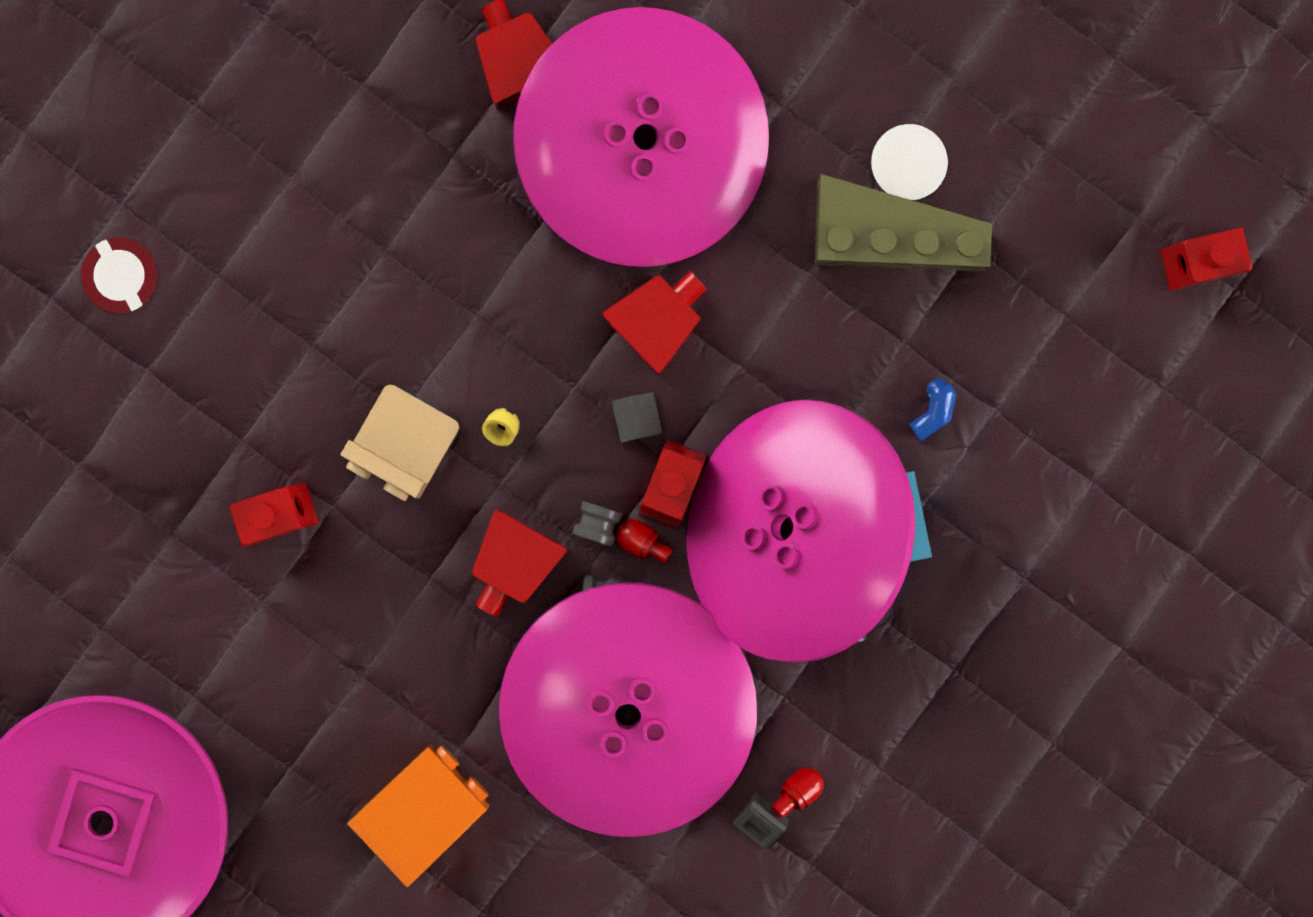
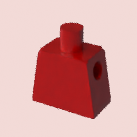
[475,0,552,110]
[1160,227,1253,291]
[602,271,707,375]
[638,439,707,530]
[229,483,320,548]
[471,509,568,617]

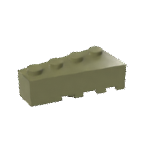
[814,174,992,271]

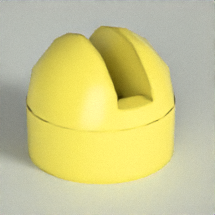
[482,408,520,446]

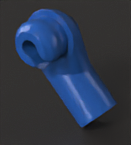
[909,378,956,441]

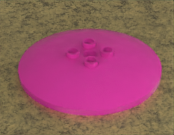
[513,7,769,267]
[686,400,915,662]
[499,582,757,837]
[0,695,228,917]

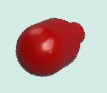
[615,519,674,564]
[771,767,824,819]

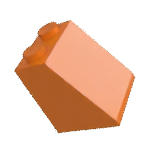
[347,743,490,888]

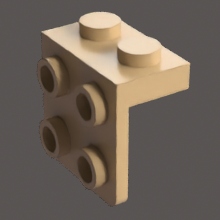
[340,385,459,501]

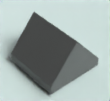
[612,392,663,443]
[732,793,789,850]

